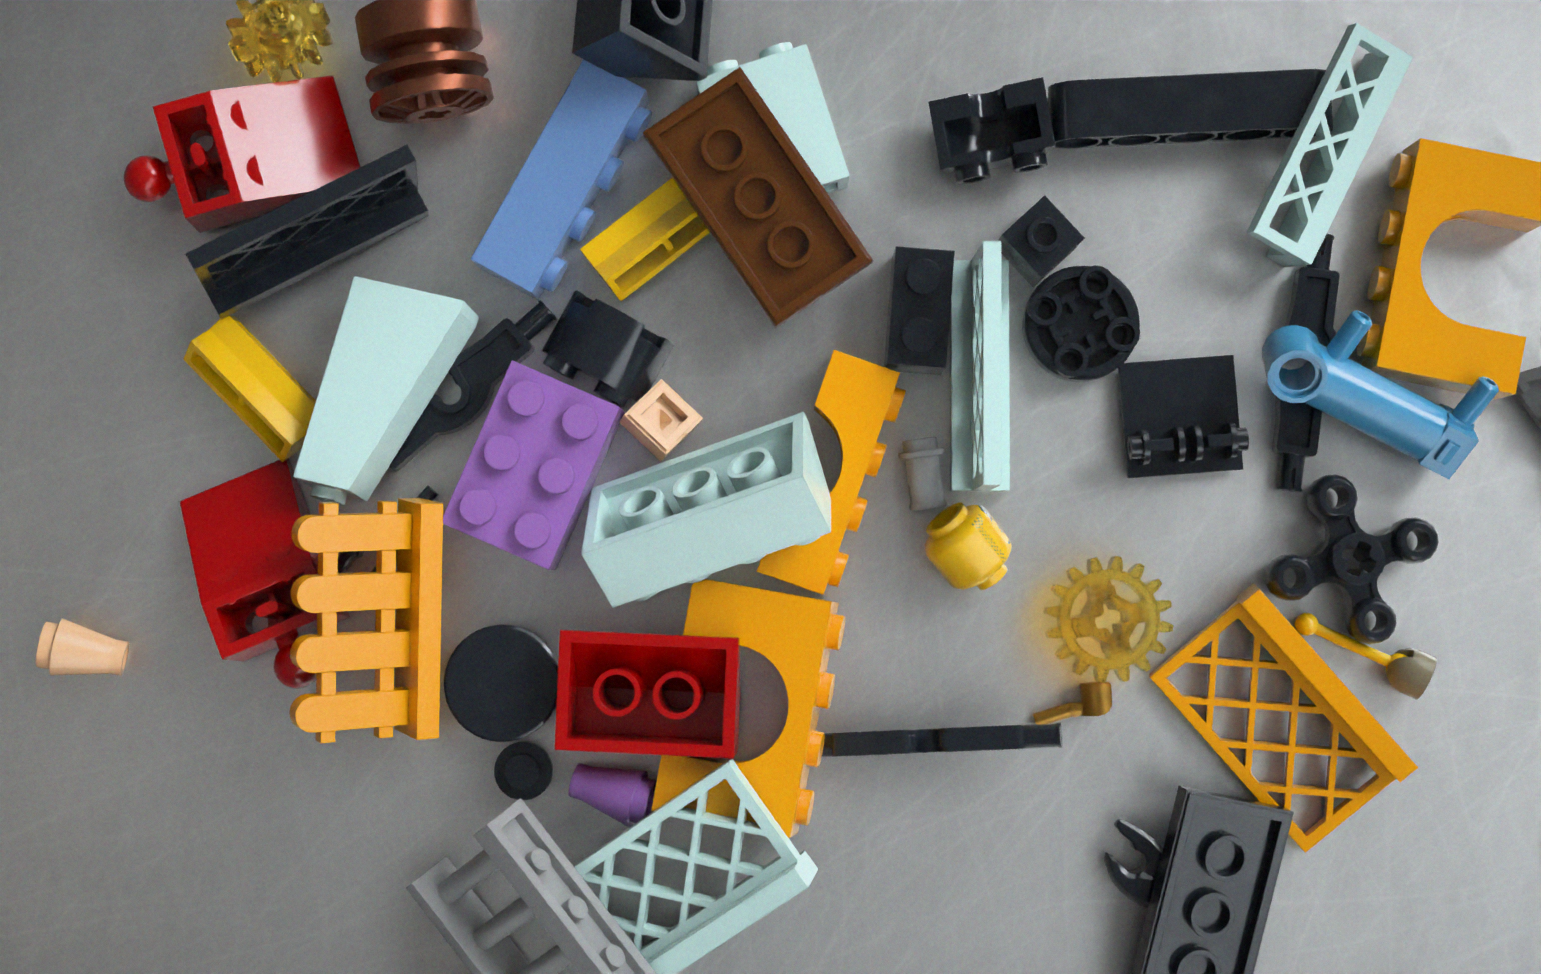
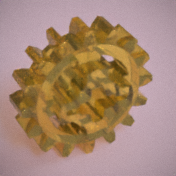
[1043,556,1174,683]

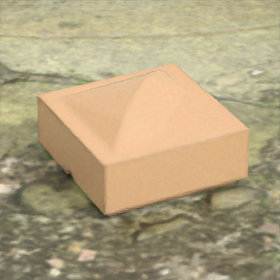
[619,379,703,462]

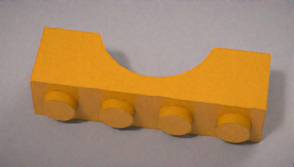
[756,350,906,595]

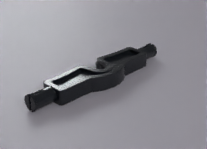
[1272,234,1340,492]
[389,300,557,471]
[822,723,1063,757]

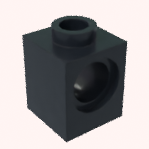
[998,195,1085,288]

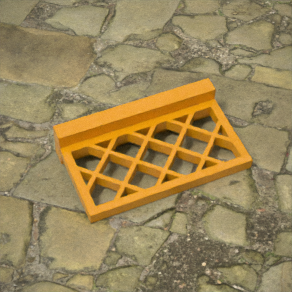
[1149,582,1418,853]

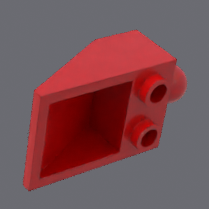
[124,75,361,233]
[180,458,350,689]

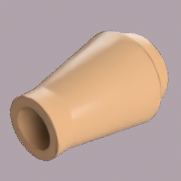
[36,618,129,676]

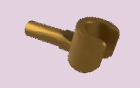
[1033,682,1112,725]

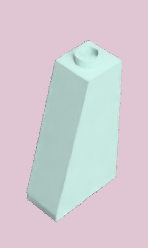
[293,276,479,506]

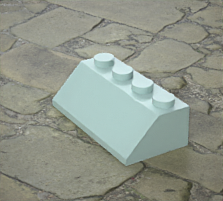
[581,412,831,607]

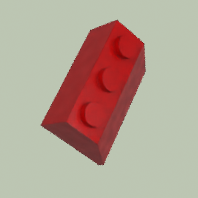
[554,630,741,758]

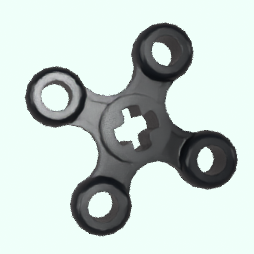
[1264,474,1439,644]

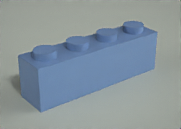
[471,59,652,301]

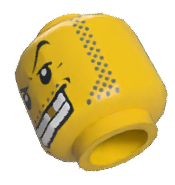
[925,502,1012,590]

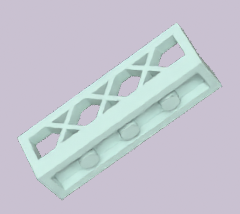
[1246,23,1413,267]

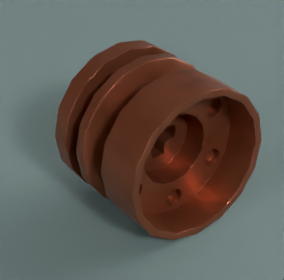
[355,0,494,124]

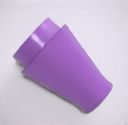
[568,763,657,827]

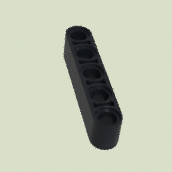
[1048,69,1333,149]

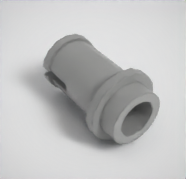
[898,437,947,510]

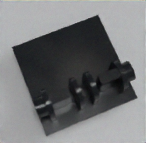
[1118,355,1249,479]

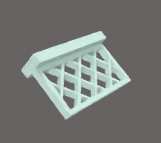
[950,241,1010,492]
[574,758,818,974]

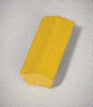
[580,178,709,302]
[183,315,316,462]

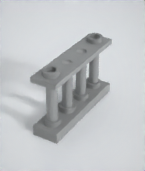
[406,798,656,974]

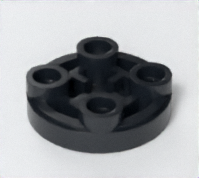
[1022,265,1140,382]
[444,624,558,742]

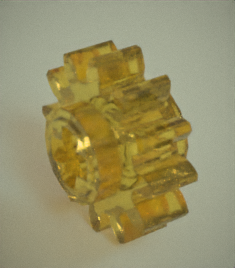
[226,0,333,83]

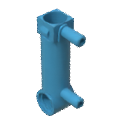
[1262,310,1499,479]

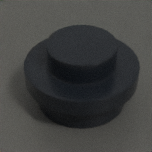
[494,741,553,800]

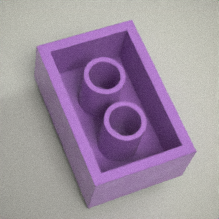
[443,360,625,570]

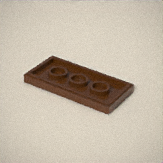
[643,67,873,329]

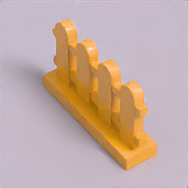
[289,498,443,743]

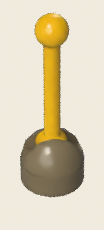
[1295,613,1437,700]

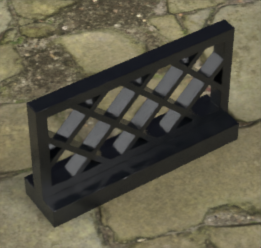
[185,144,429,320]

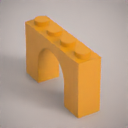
[1357,138,1541,400]
[651,579,845,838]

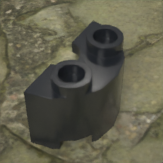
[928,77,1055,184]
[541,290,674,408]

